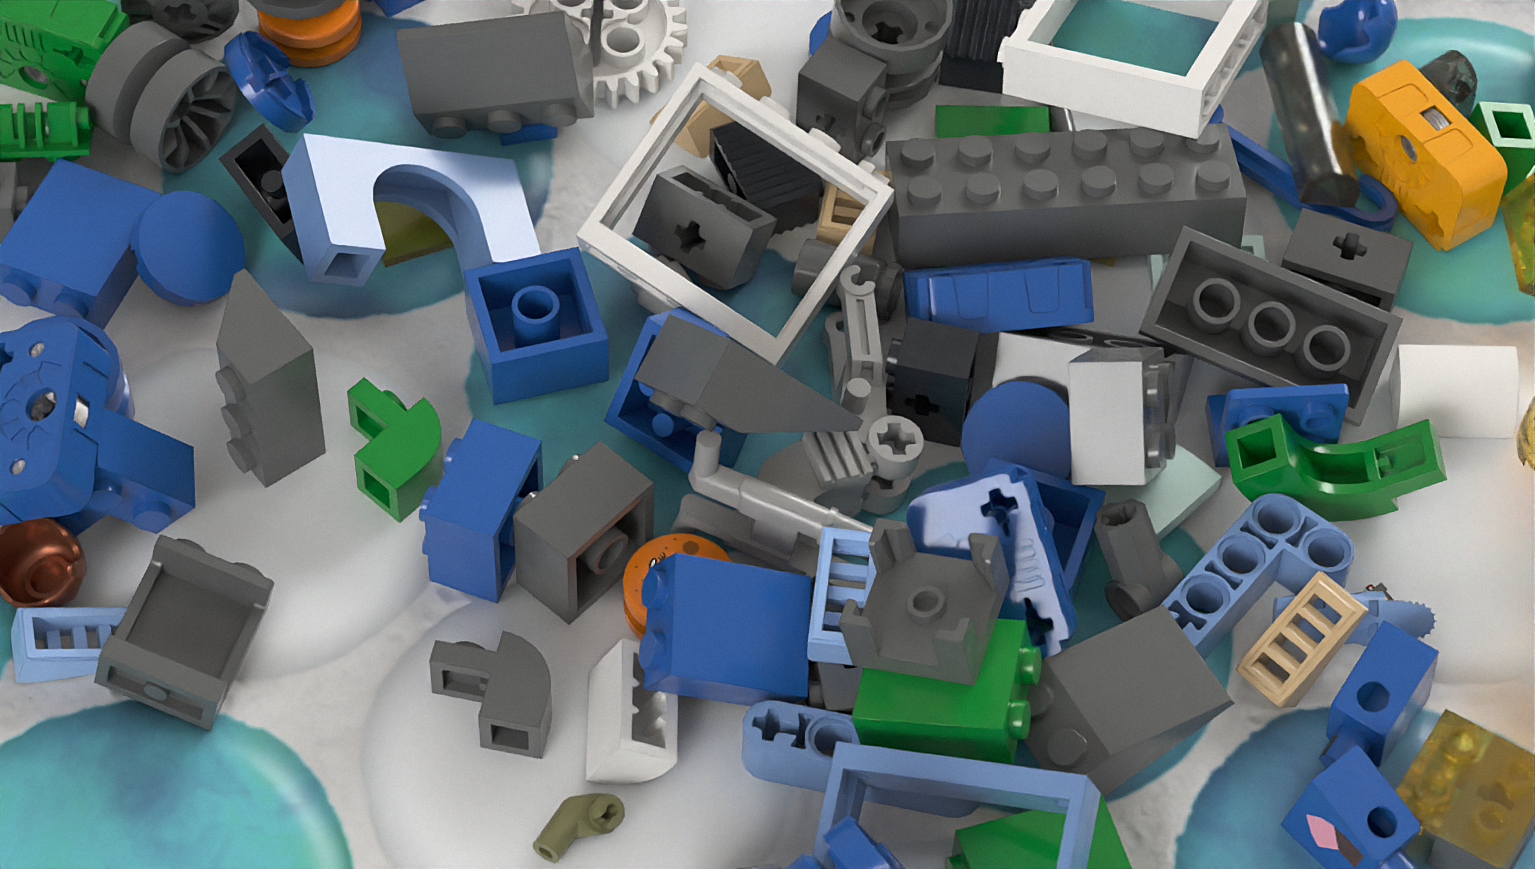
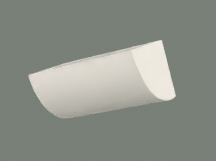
[1389,345,1519,438]
[586,638,678,785]

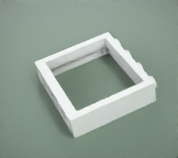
[997,0,1269,139]
[576,61,894,369]

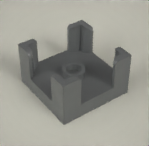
[839,518,1010,686]

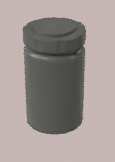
[791,238,904,321]

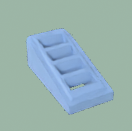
[807,527,876,666]
[11,607,128,683]

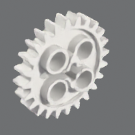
[507,0,688,109]

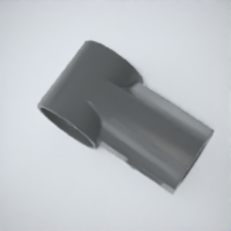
[1094,498,1185,622]

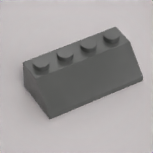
[1138,226,1403,427]

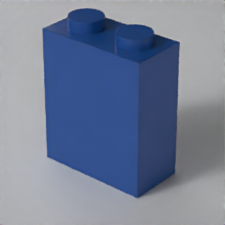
[0,157,162,330]
[639,553,811,707]

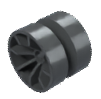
[85,21,239,173]

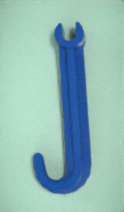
[1208,104,1398,233]

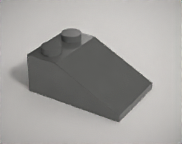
[634,314,864,433]
[1023,604,1235,797]

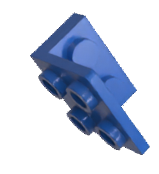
[1205,384,1350,467]

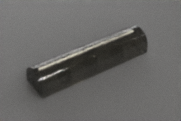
[1259,22,1360,208]

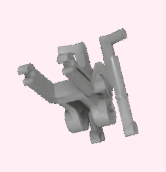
[671,265,924,589]

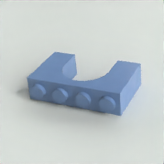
[281,133,541,287]

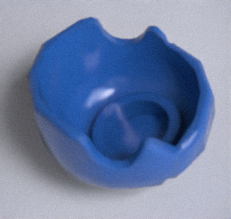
[1317,0,1398,64]

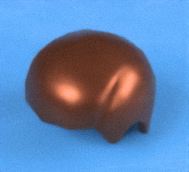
[0,516,87,609]

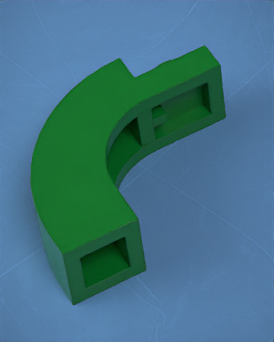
[1224,413,1447,522]

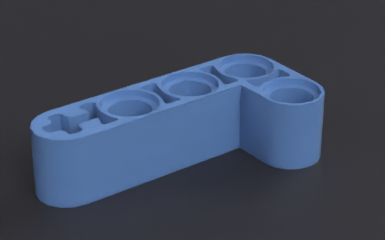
[1160,493,1354,661]
[742,700,981,818]

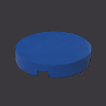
[130,190,245,307]
[961,381,1071,480]

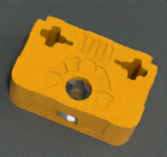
[1341,59,1508,252]

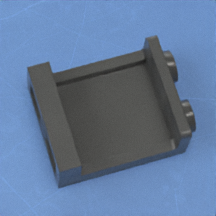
[94,535,275,731]

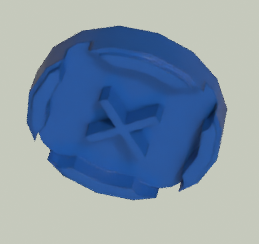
[224,30,316,133]

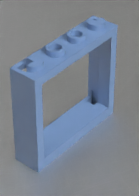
[812,741,1101,869]

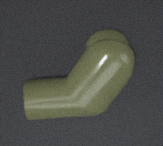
[532,793,625,863]

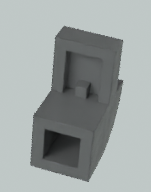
[429,631,552,759]

